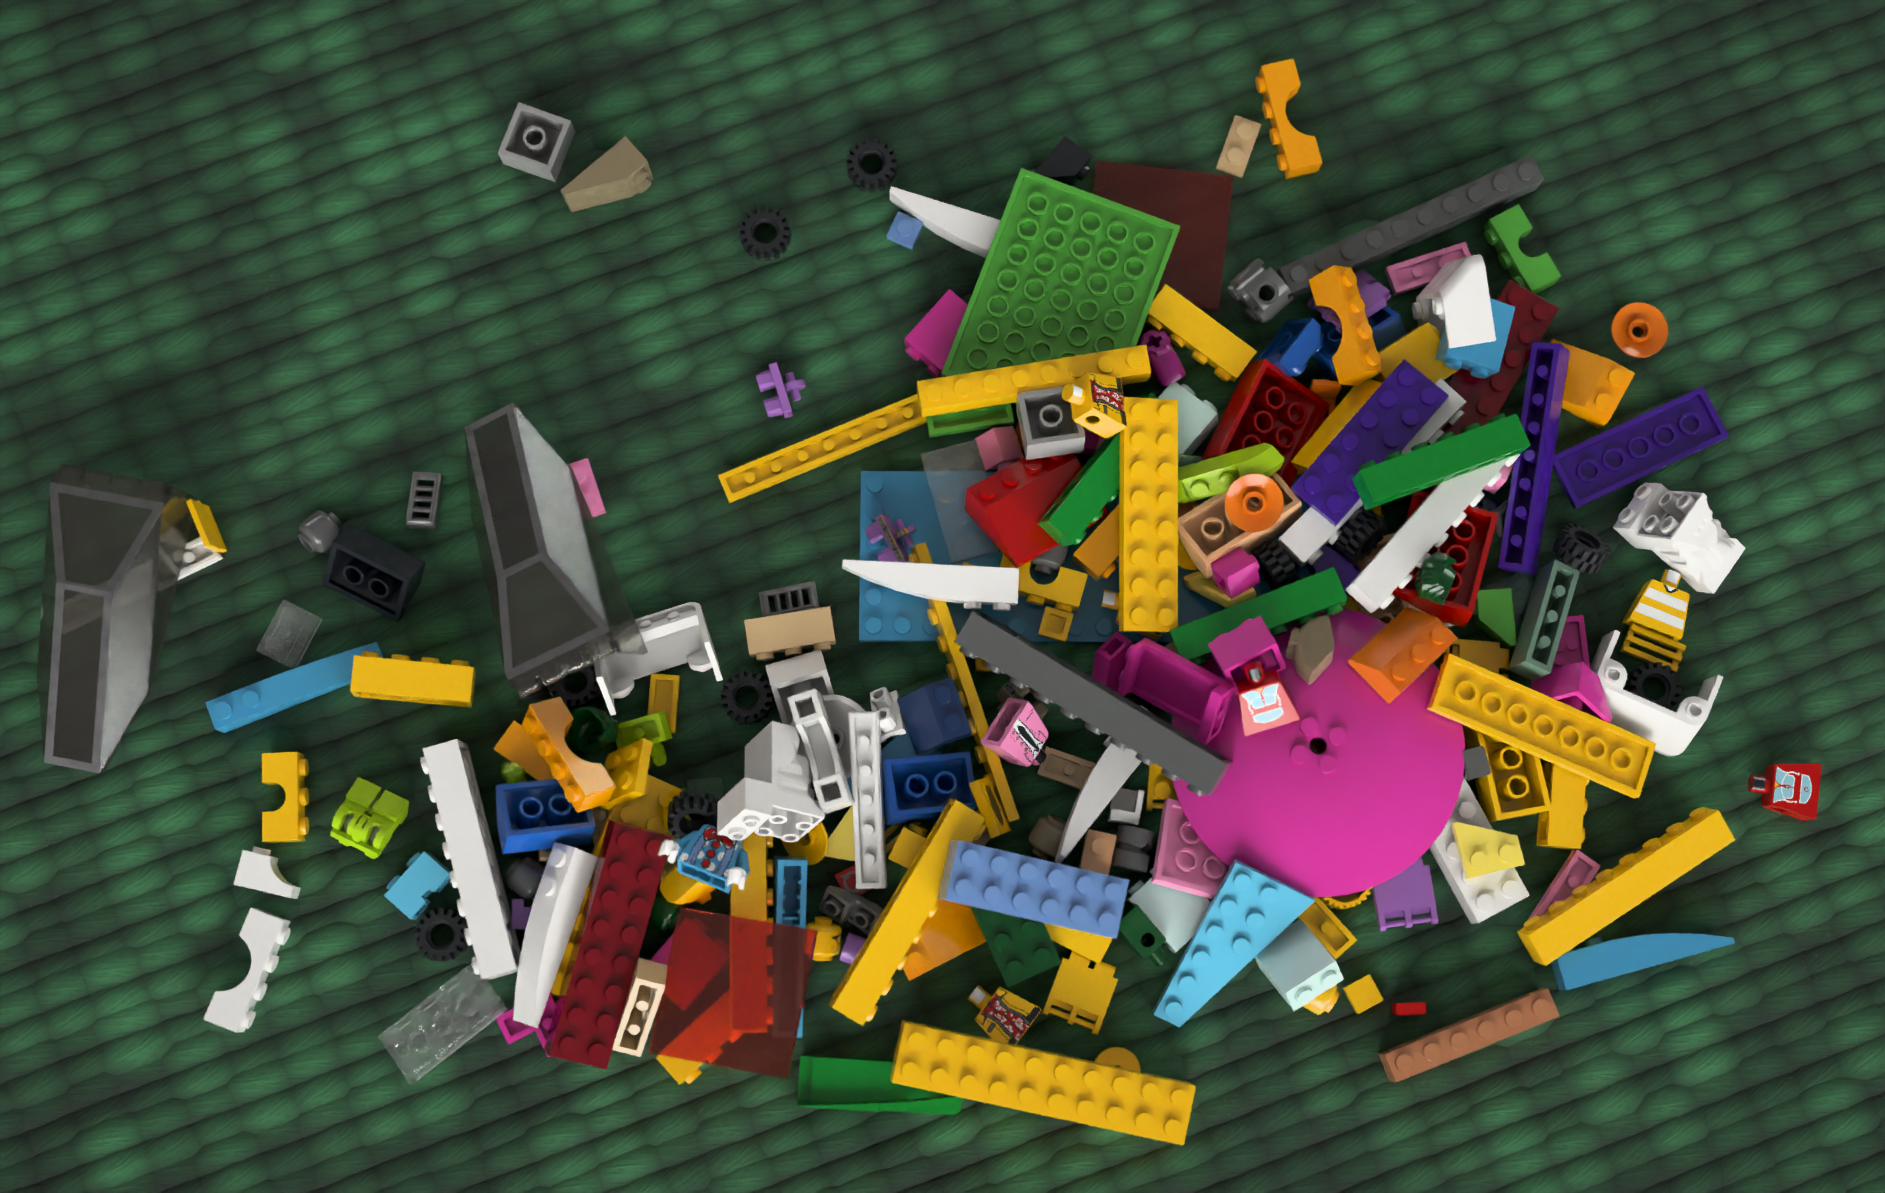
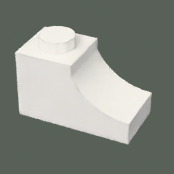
[233,846,300,899]

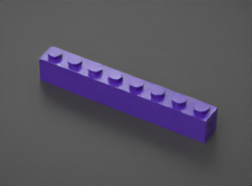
[1498,342,1570,575]

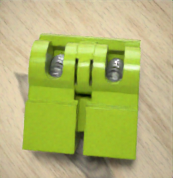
[330,777,409,859]

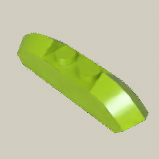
[1178,443,1285,505]

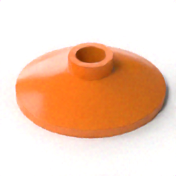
[1611,302,1668,358]
[1225,474,1284,532]

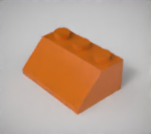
[1347,607,1458,704]

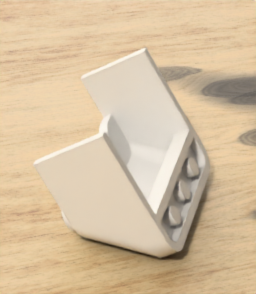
[1412,254,1496,348]
[590,602,723,716]
[1590,630,1723,757]

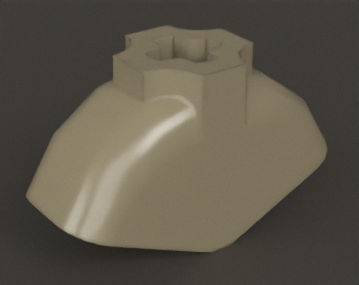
[1286,615,1335,685]

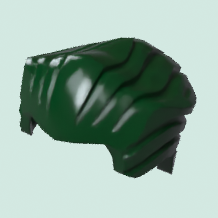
[1415,551,1456,606]
[569,707,618,754]

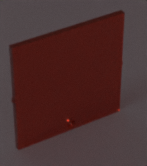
[1093,160,1233,311]
[648,907,818,1079]

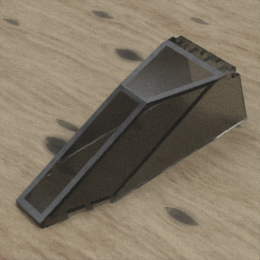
[464,403,648,700]
[37,464,197,774]

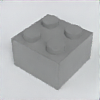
[498,102,575,182]
[1016,386,1085,460]

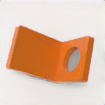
[1309,379,1341,426]

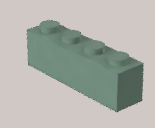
[1508,559,1580,681]

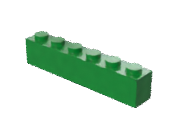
[1037,392,1158,547]
[1352,413,1531,510]
[1169,567,1348,666]

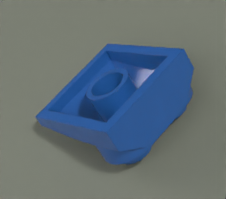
[1255,318,1324,377]

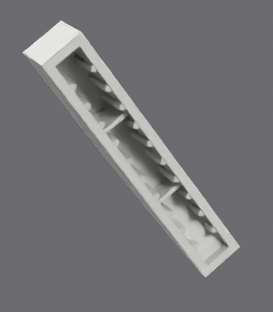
[889,186,1001,258]
[842,560,1019,611]
[1055,705,1150,864]
[513,842,598,1028]

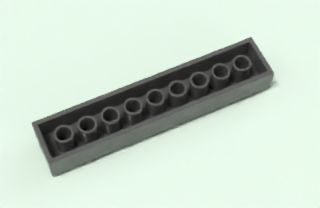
[954,612,1233,797]

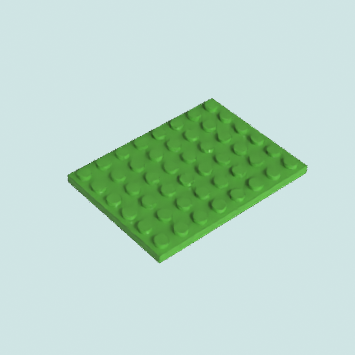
[941,168,1181,433]

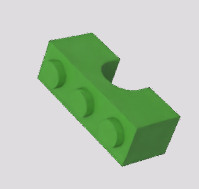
[1483,204,1561,294]

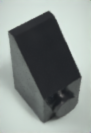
[1034,136,1092,186]

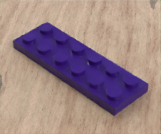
[1291,359,1449,527]
[1552,386,1729,510]

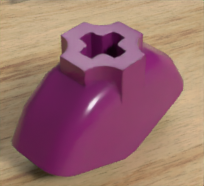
[1136,329,1186,386]

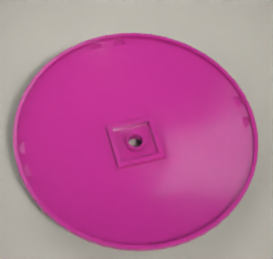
[1171,608,1465,897]

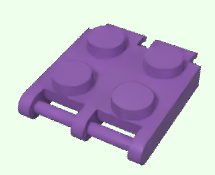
[1308,270,1391,334]
[1372,856,1438,932]

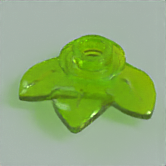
[499,761,528,784]

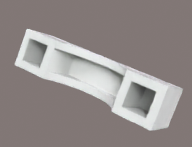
[787,689,854,814]
[203,908,291,1032]

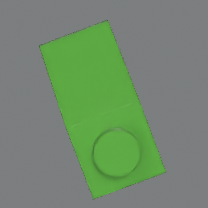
[1472,588,1517,649]

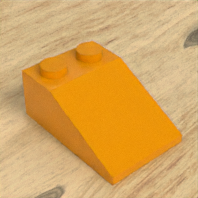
[1550,339,1635,429]
[902,899,986,981]

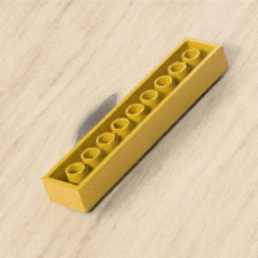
[889,1020,1196,1146]

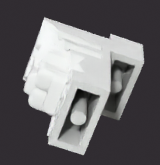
[1613,482,1745,594]
[717,721,825,842]

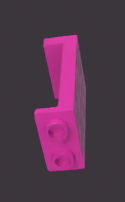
[1117,637,1235,745]

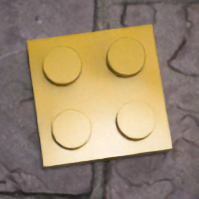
[599,738,653,810]

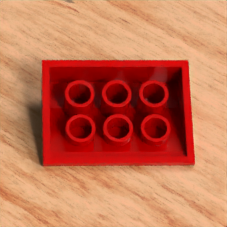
[1201,359,1330,488]
[964,453,1109,568]
[1392,491,1498,628]

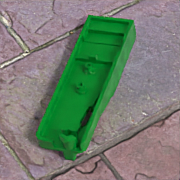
[797,1055,964,1115]

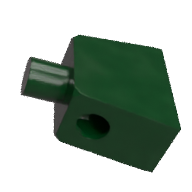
[1118,901,1170,967]

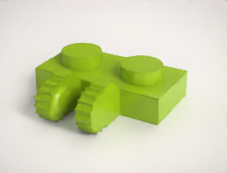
[616,710,672,769]

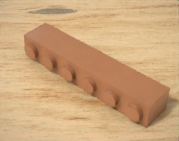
[1378,988,1560,1083]

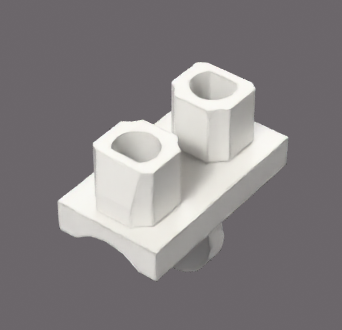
[870,687,906,743]

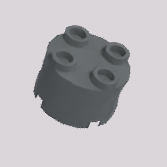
[1227,258,1294,323]

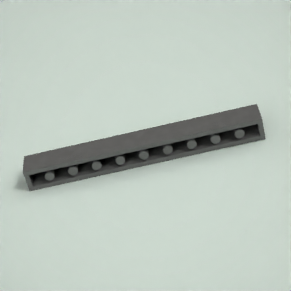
[1277,154,1544,300]

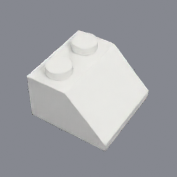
[765,650,834,725]

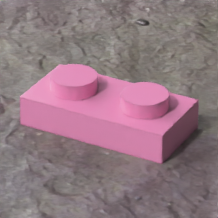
[561,458,606,522]

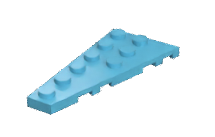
[1153,859,1315,1027]

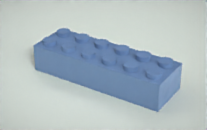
[937,840,1129,939]

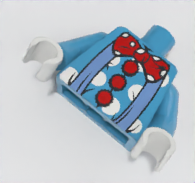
[658,824,750,893]

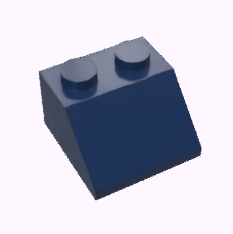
[897,677,972,755]

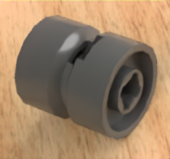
[1111,825,1155,873]

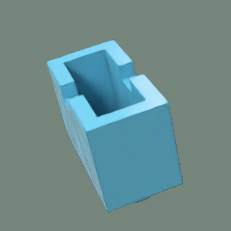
[384,851,451,920]

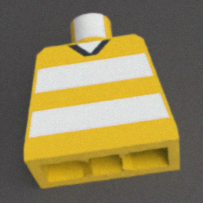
[1622,569,1690,641]

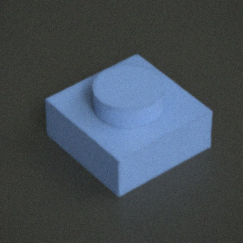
[887,211,924,250]

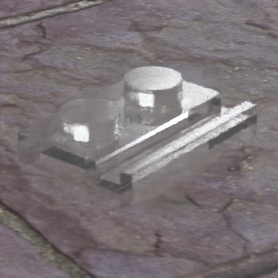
[256,599,322,669]

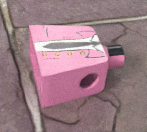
[981,697,1048,767]

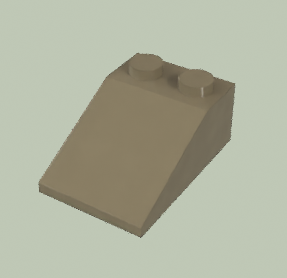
[560,136,653,212]

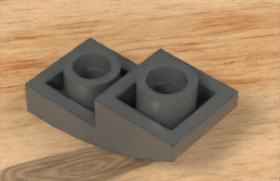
[818,885,884,935]

